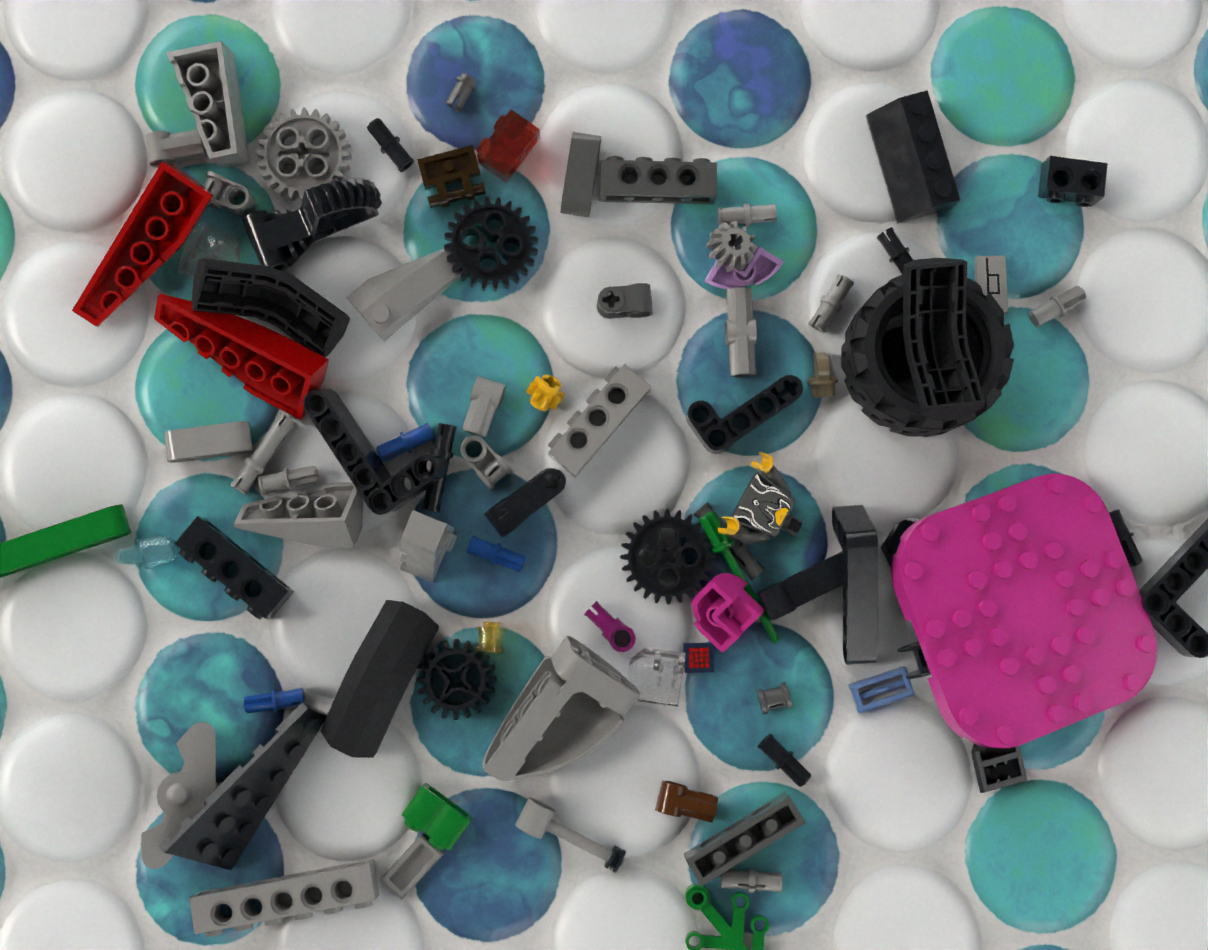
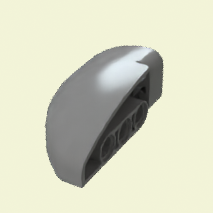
[482,636,640,781]

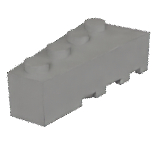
[166,41,250,169]

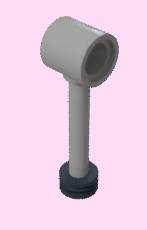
[515,797,626,873]

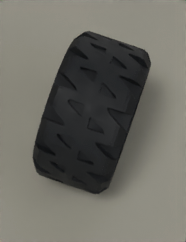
[841,274,1014,437]

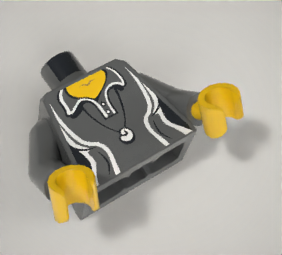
[718,452,803,544]

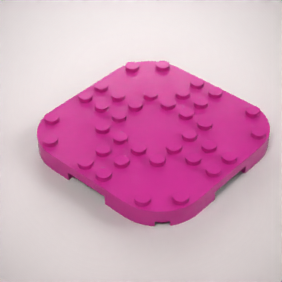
[891,473,1157,748]

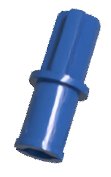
[376,423,435,462]
[466,536,526,572]
[244,688,305,713]

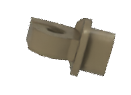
[807,352,838,398]

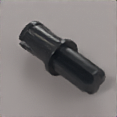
[367,118,414,172]
[877,227,913,274]
[1109,509,1142,568]
[757,733,811,787]

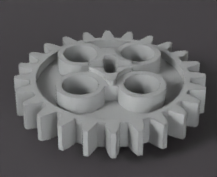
[256,107,352,201]

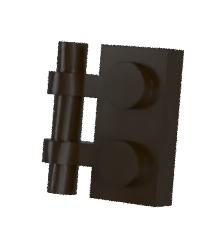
[417,145,486,208]

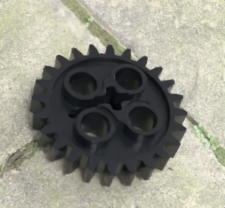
[444,197,538,292]
[620,509,716,605]

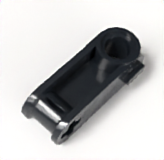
[484,468,566,537]

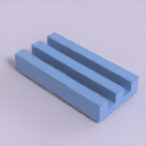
[848,666,915,713]

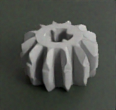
[706,221,757,272]

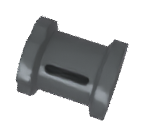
[756,682,792,715]

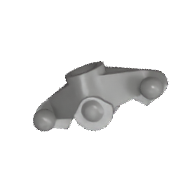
[141,722,220,869]

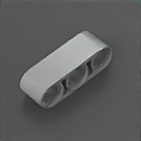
[164,421,253,463]

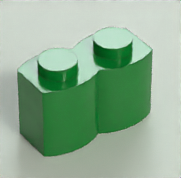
[401,783,473,851]

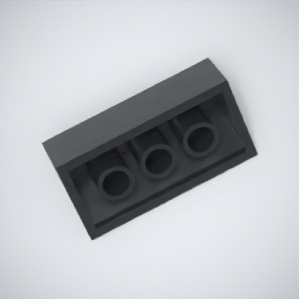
[866,90,960,224]

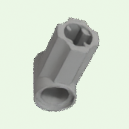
[145,129,207,167]
[462,376,506,438]

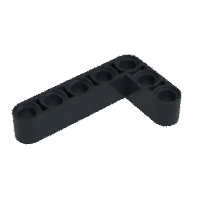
[303,389,448,515]
[832,505,878,665]
[1139,518,1208,658]

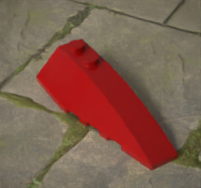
[72,162,214,327]
[154,294,329,420]

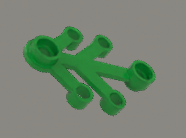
[685,883,769,950]

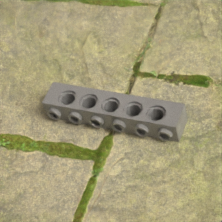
[189,859,380,937]

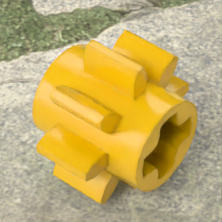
[526,375,565,411]

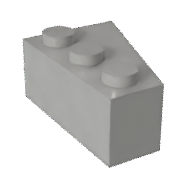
[400,510,457,583]

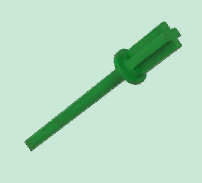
[698,511,779,644]

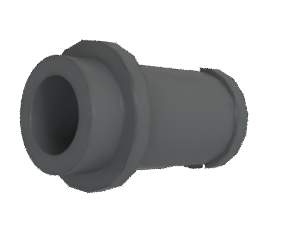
[445,73,477,113]

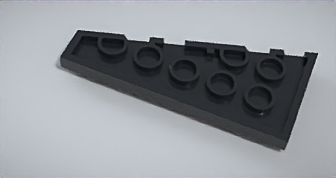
[159,703,327,870]

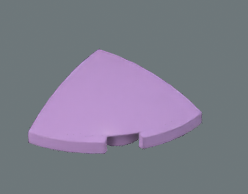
[704,242,784,289]

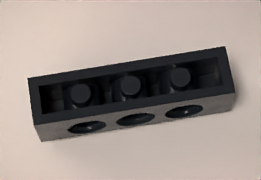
[174,516,294,620]

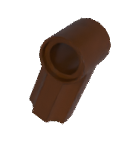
[655,780,718,823]

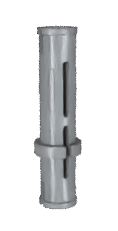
[230,413,297,495]

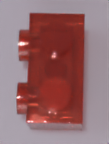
[477,109,540,183]

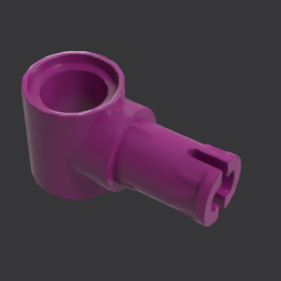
[584,601,636,652]

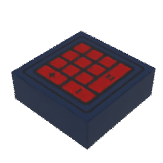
[683,642,714,673]

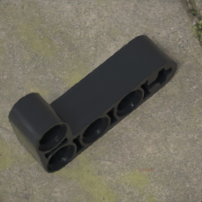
[686,375,803,454]
[756,551,843,620]

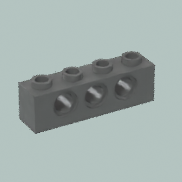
[600,156,717,204]
[684,792,805,886]

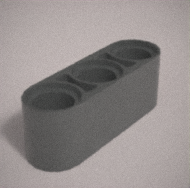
[560,132,601,217]

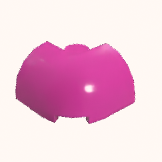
[691,573,765,653]

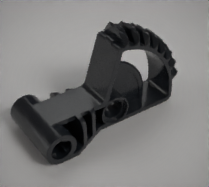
[242,178,382,271]

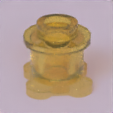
[474,621,506,653]

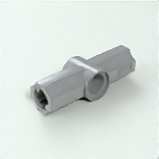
[725,287,757,378]

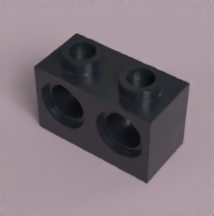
[1038,156,1108,207]

